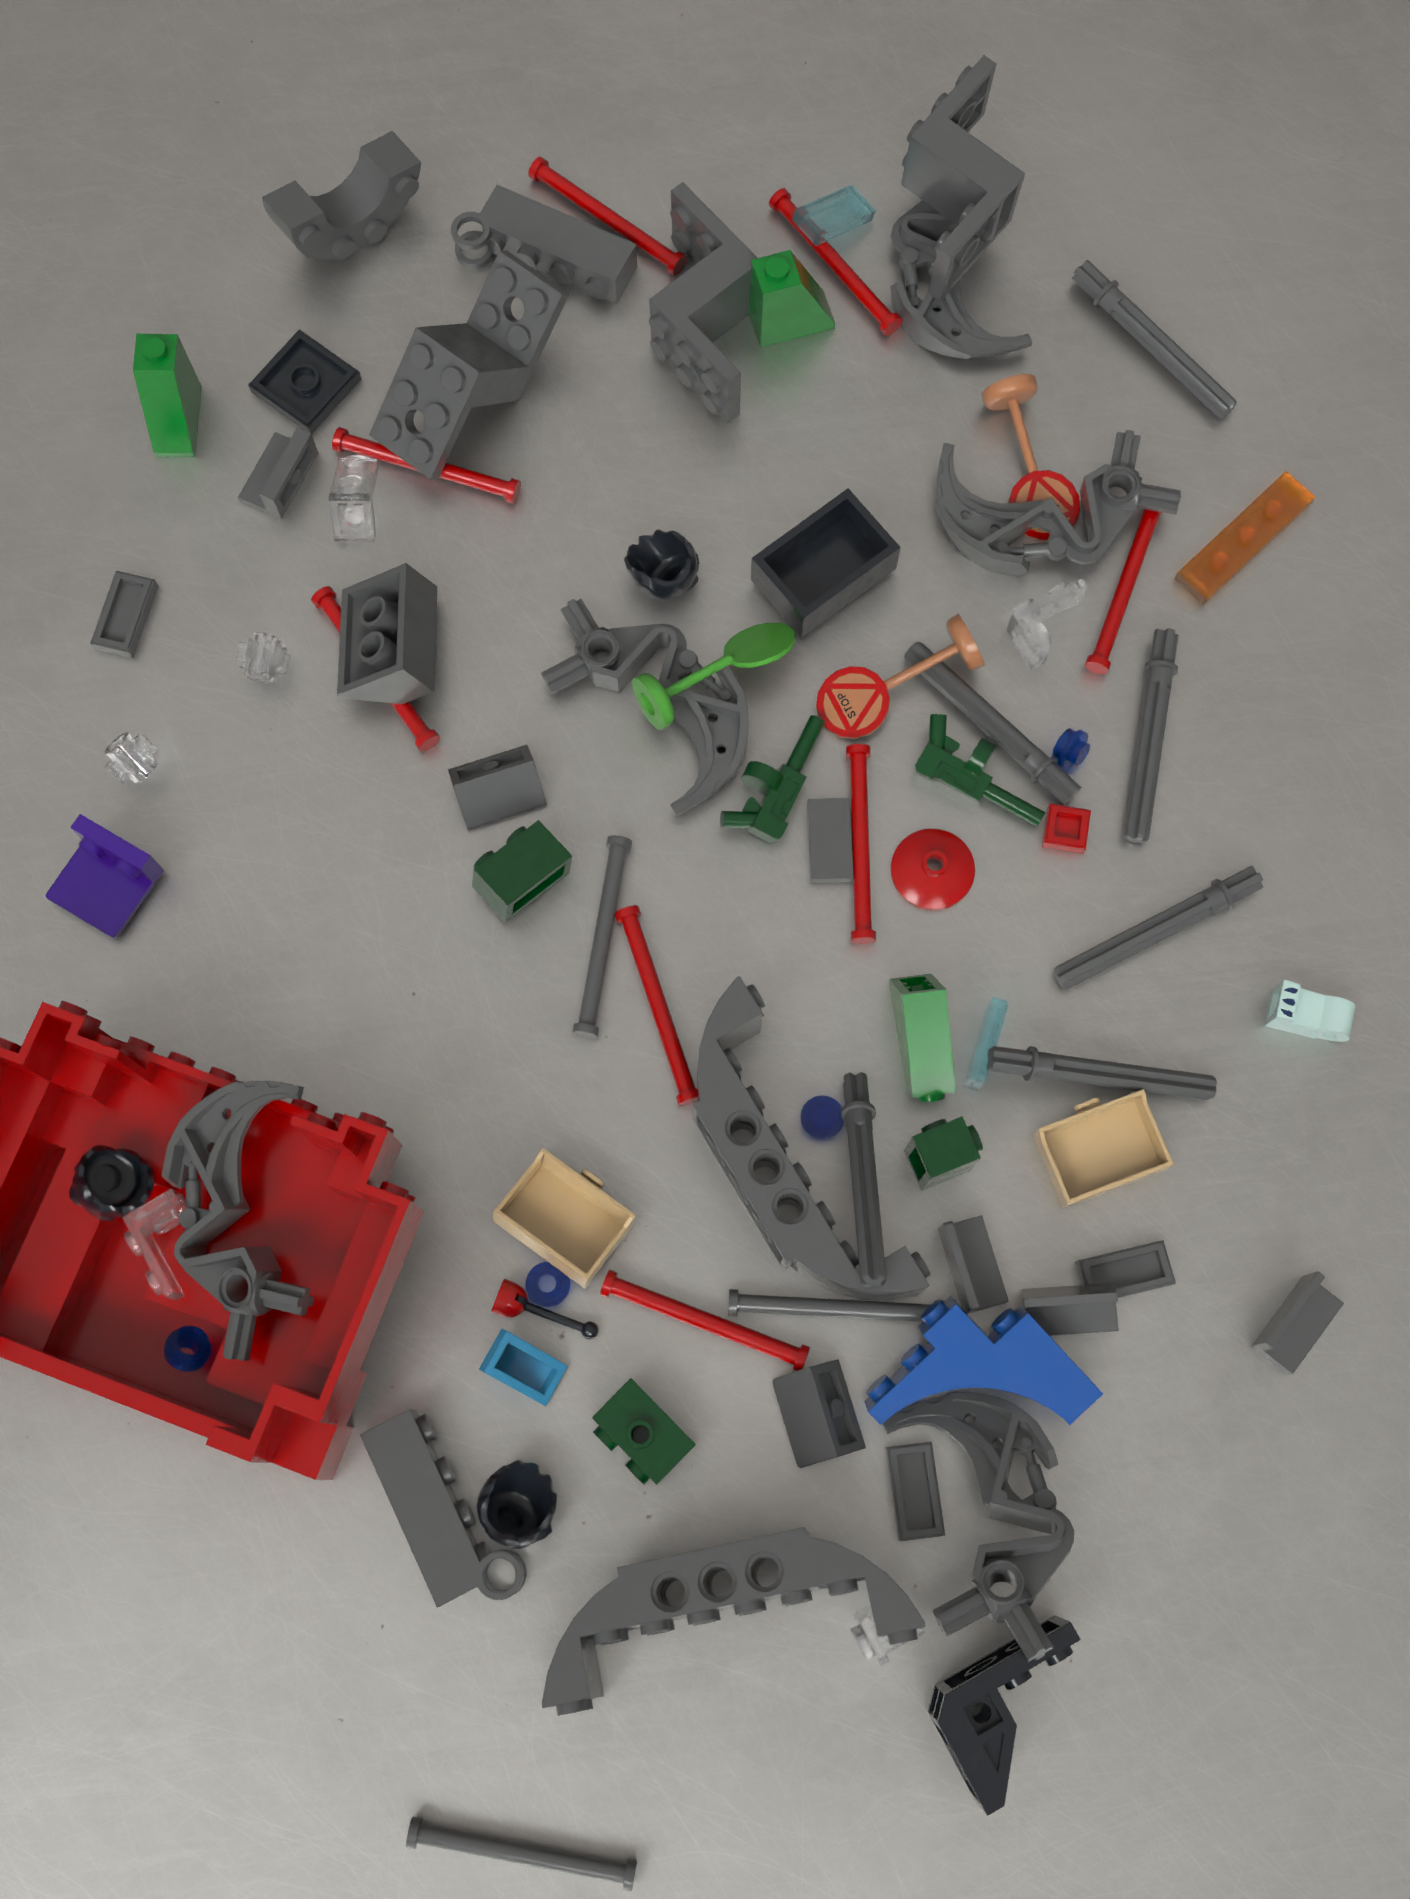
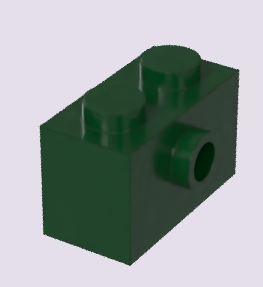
[472,820,572,923]
[904,1116,983,1191]
[592,1378,696,1485]

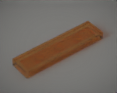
[1174,471,1316,606]

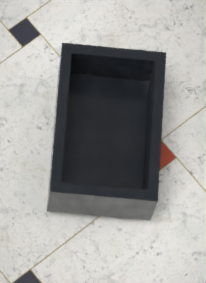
[751,488,901,639]

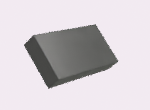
[90,571,158,658]
[807,798,854,884]
[1075,1240,1176,1298]
[885,1441,945,1541]

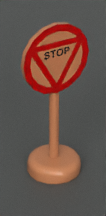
[981,374,1080,541]
[816,614,985,739]

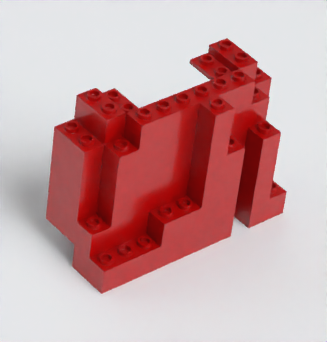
[0,1001,424,1480]

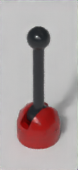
[491,1279,599,1339]

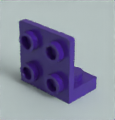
[45,814,164,939]

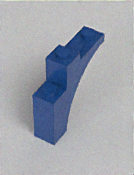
[864,1296,1103,1425]

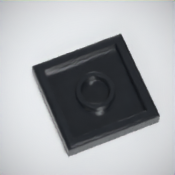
[248,329,362,434]

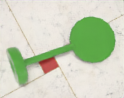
[632,623,796,730]

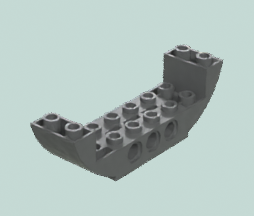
[693,976,931,1300]
[542,1527,926,1716]

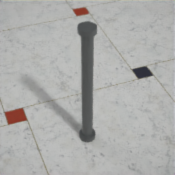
[572,835,632,1038]
[728,1289,944,1322]
[406,1816,637,1891]

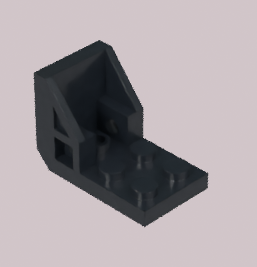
[928,1615,1081,1816]

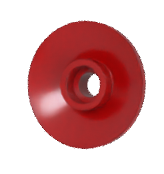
[891,829,975,910]

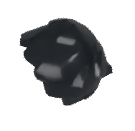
[624,529,699,601]
[69,1145,154,1221]
[476,1460,557,1549]

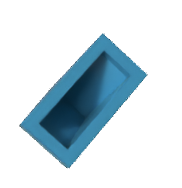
[479,1328,568,1406]

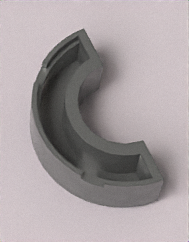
[262,131,421,260]

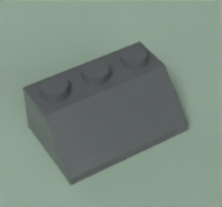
[337,563,437,704]

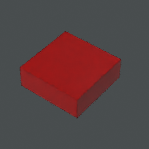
[1042,803,1091,854]

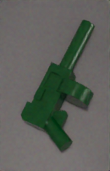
[915,714,1046,827]
[720,715,825,844]

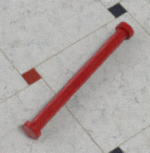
[528,156,687,276]
[768,188,903,336]
[332,427,521,504]
[1085,509,1163,674]
[311,586,440,752]
[846,744,876,944]
[615,905,698,1106]
[600,1269,810,1371]

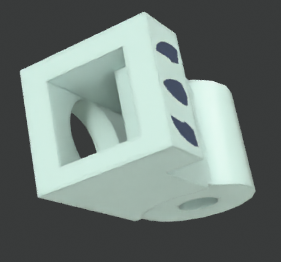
[1265,980,1356,1042]

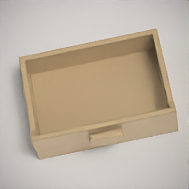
[1032,1089,1174,1209]
[492,1148,636,1289]

